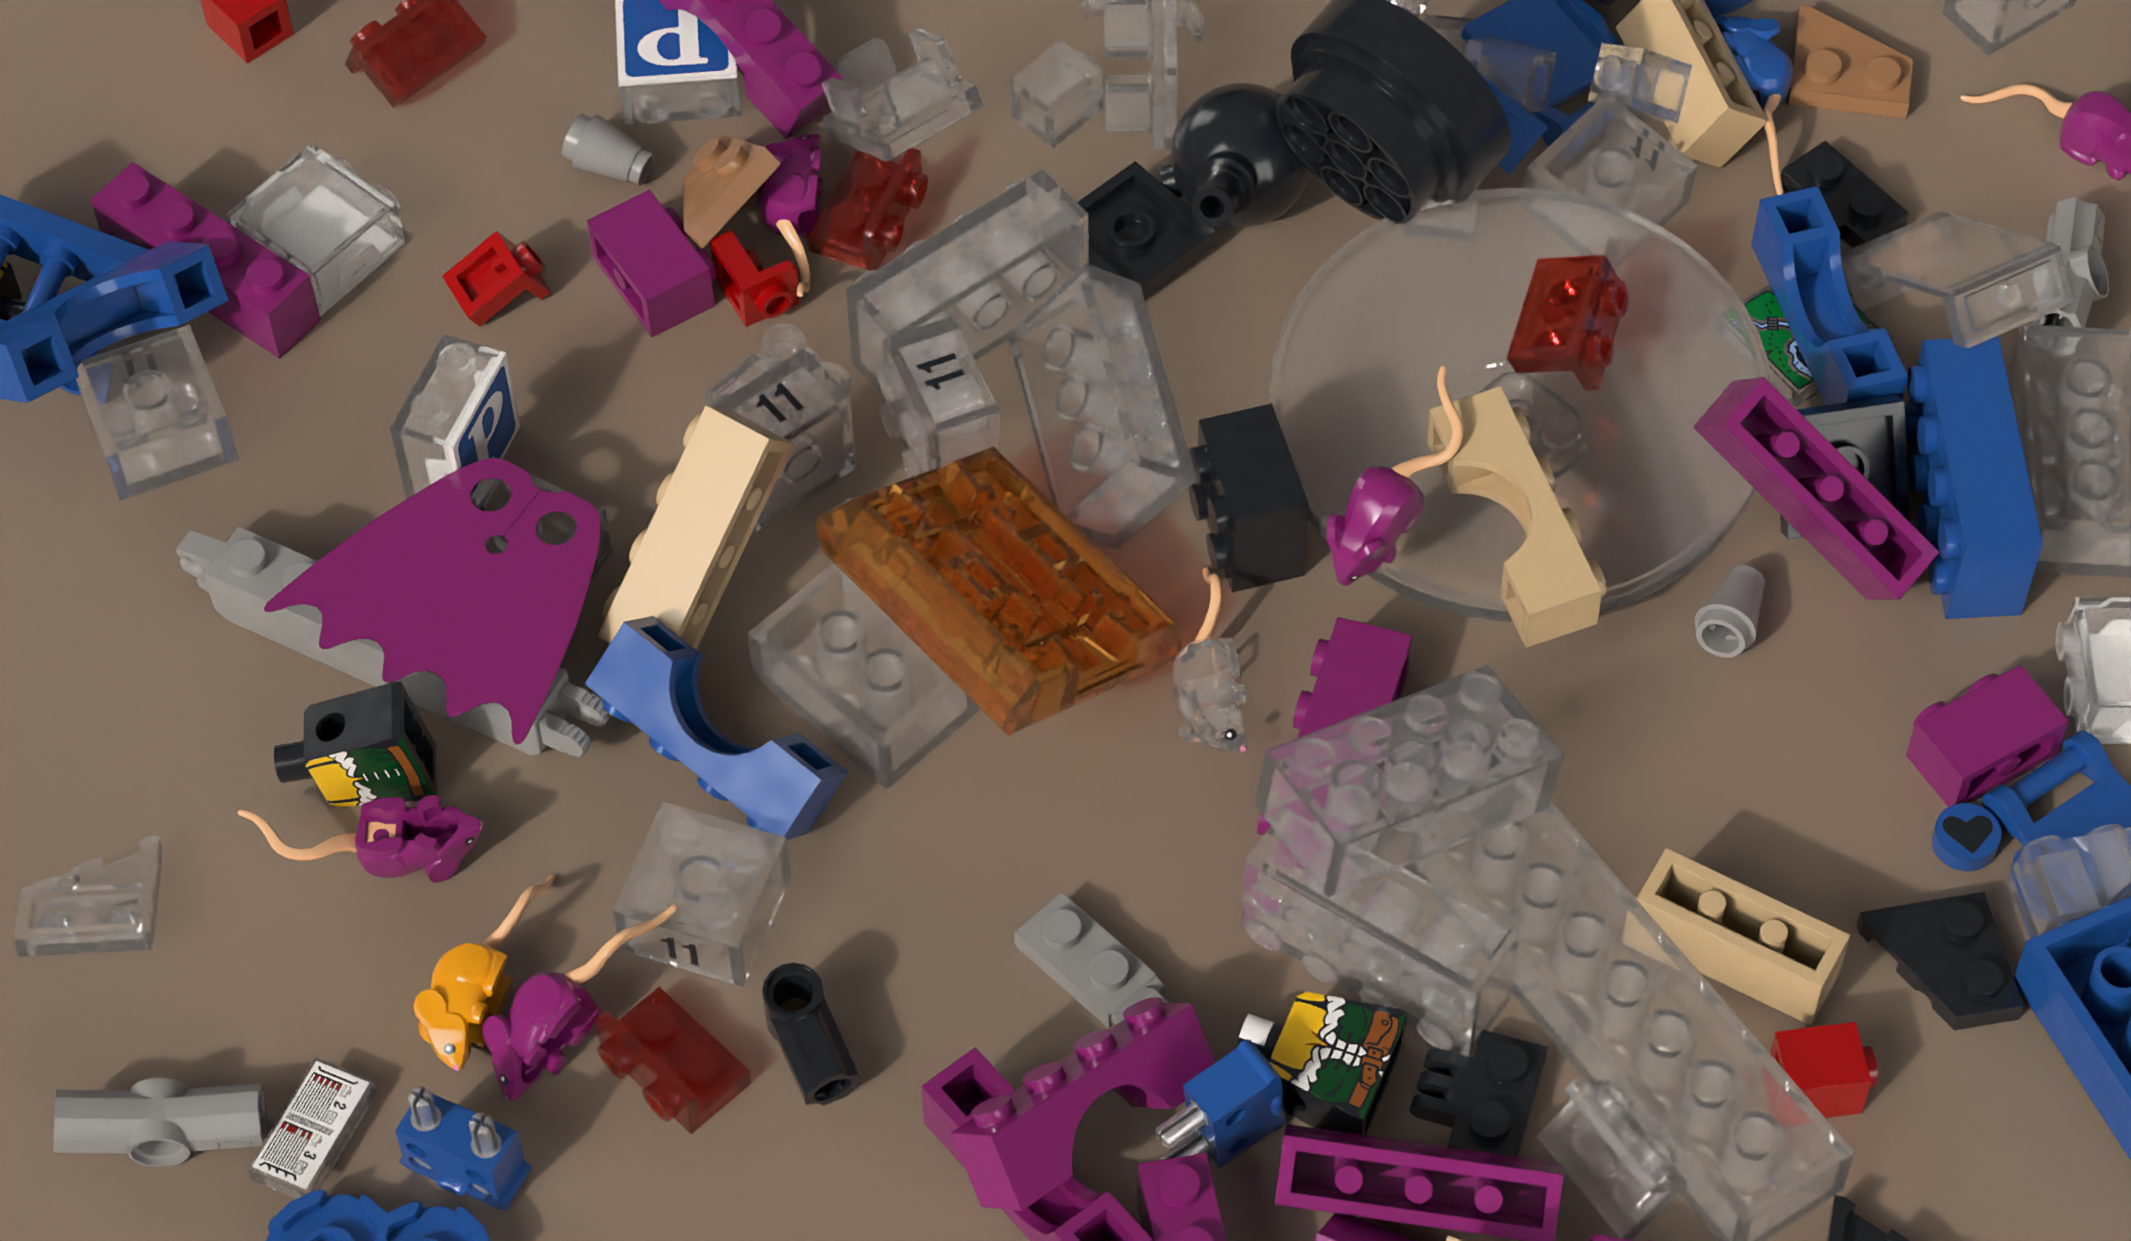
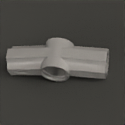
[2026,197,2109,352]
[53,1078,268,1167]

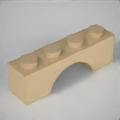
[1427,386,1607,648]

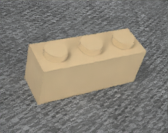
[1615,0,1768,168]
[1629,848,1850,1026]

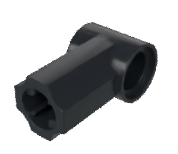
[762,963,860,1106]

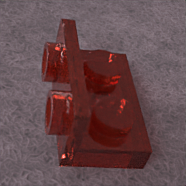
[345,0,487,108]
[809,147,928,273]
[1506,255,1629,391]
[595,986,752,1135]

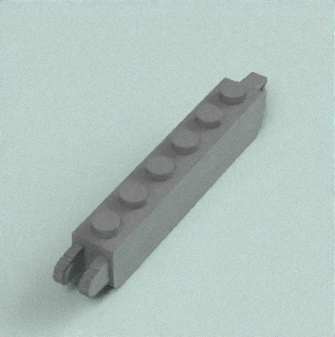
[176,526,611,758]

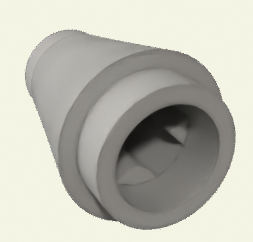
[562,114,655,186]
[1694,565,1765,658]

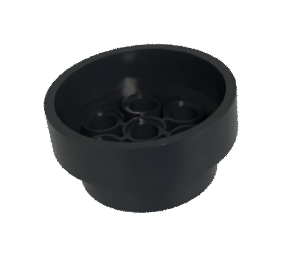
[1276,0,1511,224]

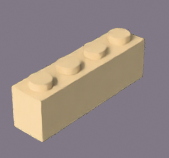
[597,405,794,650]

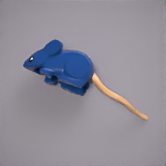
[1713,16,1793,195]

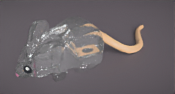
[1171,567,1247,752]

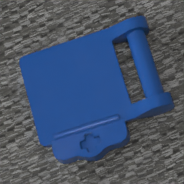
[1461,0,1647,154]
[1982,731,2131,927]

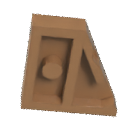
[1788,4,1913,119]
[683,135,781,248]

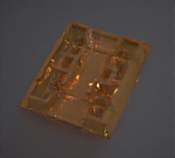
[815,446,1183,736]

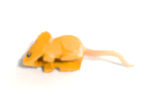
[413,875,555,1071]

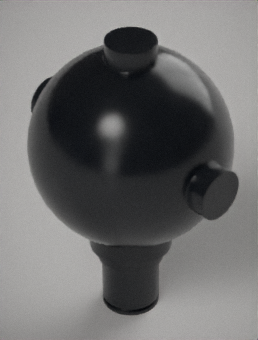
[1160,83,1312,227]

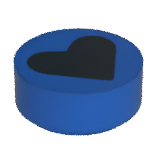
[1932,803,2001,871]

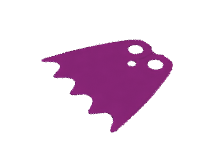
[264,458,601,745]

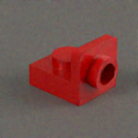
[442,230,551,326]
[710,230,800,327]

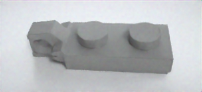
[1014,892,1169,1028]

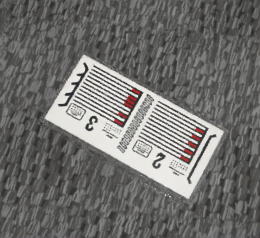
[248,1057,378,1199]

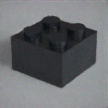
[1189,403,1309,592]

